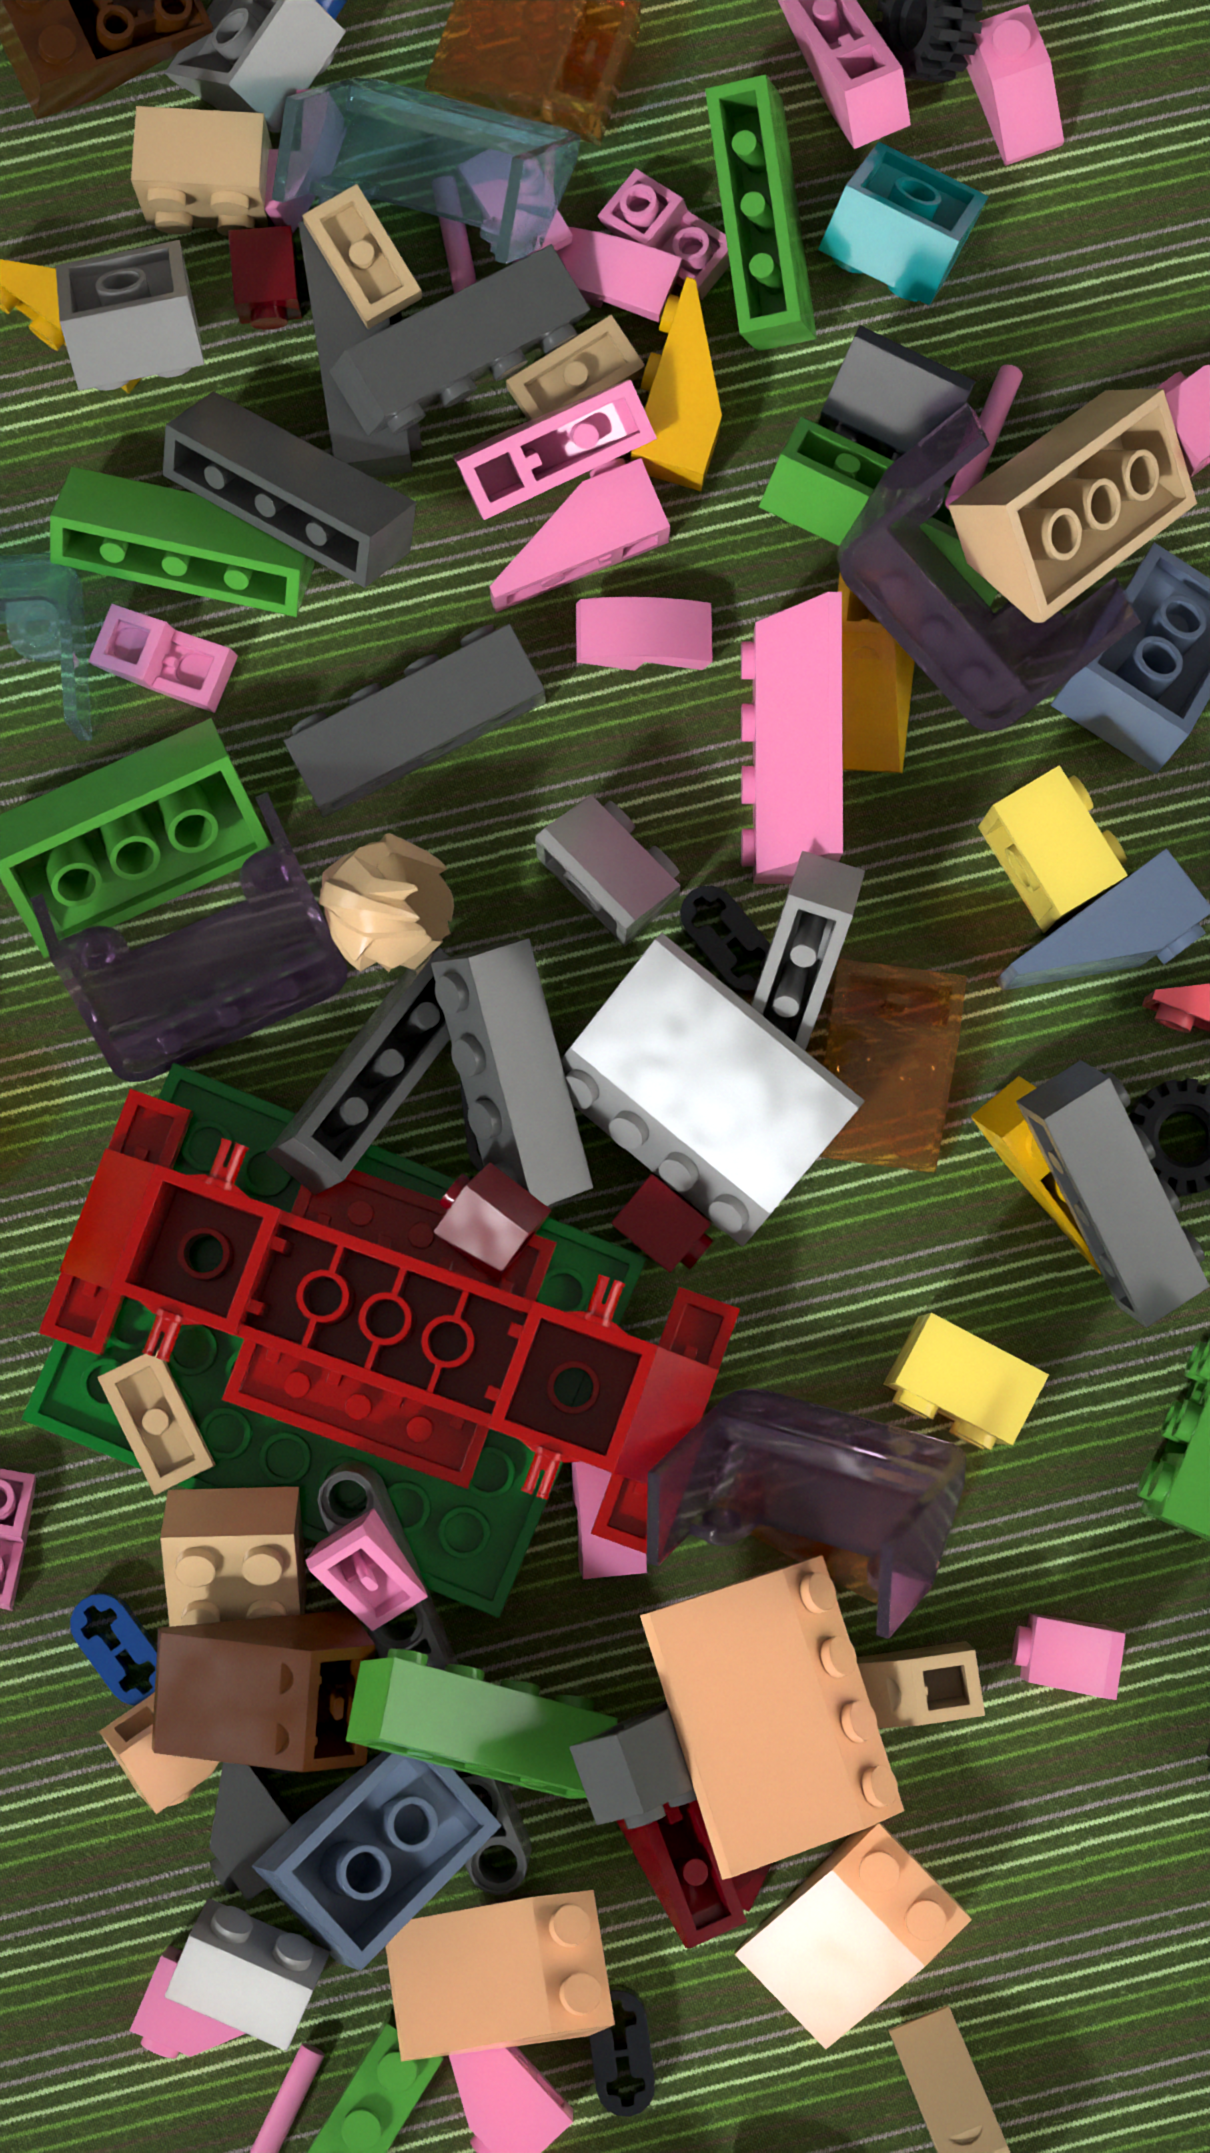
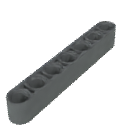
[317,1460,532,1895]

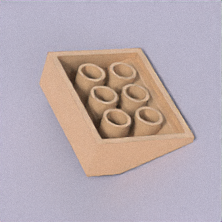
[640,1555,904,1880]

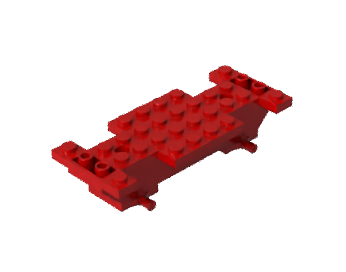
[38,1088,740,1556]

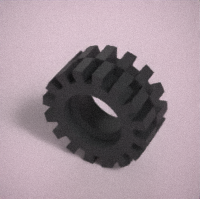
[875,0,983,83]
[1128,1078,1210,1197]

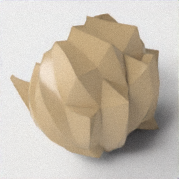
[319,833,454,972]

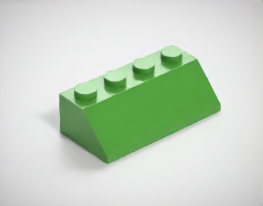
[0,718,274,958]

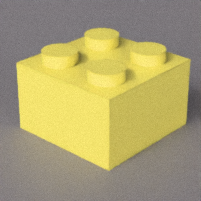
[978,765,1128,933]
[884,1313,1049,1450]

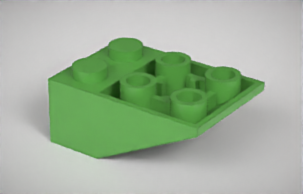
[1137,1336,1210,1541]

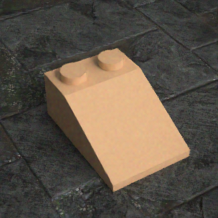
[734,1822,972,2049]
[385,1890,615,2062]

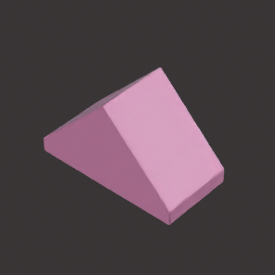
[305,1508,428,1631]

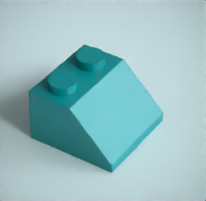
[818,141,989,306]

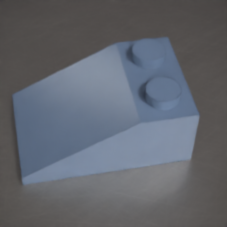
[1051,542,1210,774]
[995,848,1210,990]
[252,1751,502,1971]

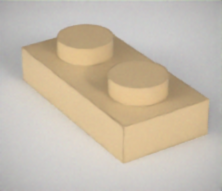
[302,184,422,329]
[506,315,645,421]
[97,1349,216,1495]

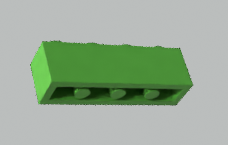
[705,74,817,352]
[759,417,998,616]
[50,467,315,617]
[346,1649,618,1799]

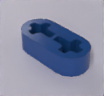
[70,1593,157,1706]

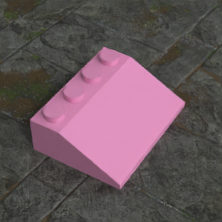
[741,592,843,884]

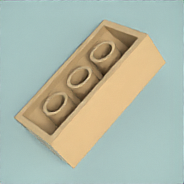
[948,389,1197,623]

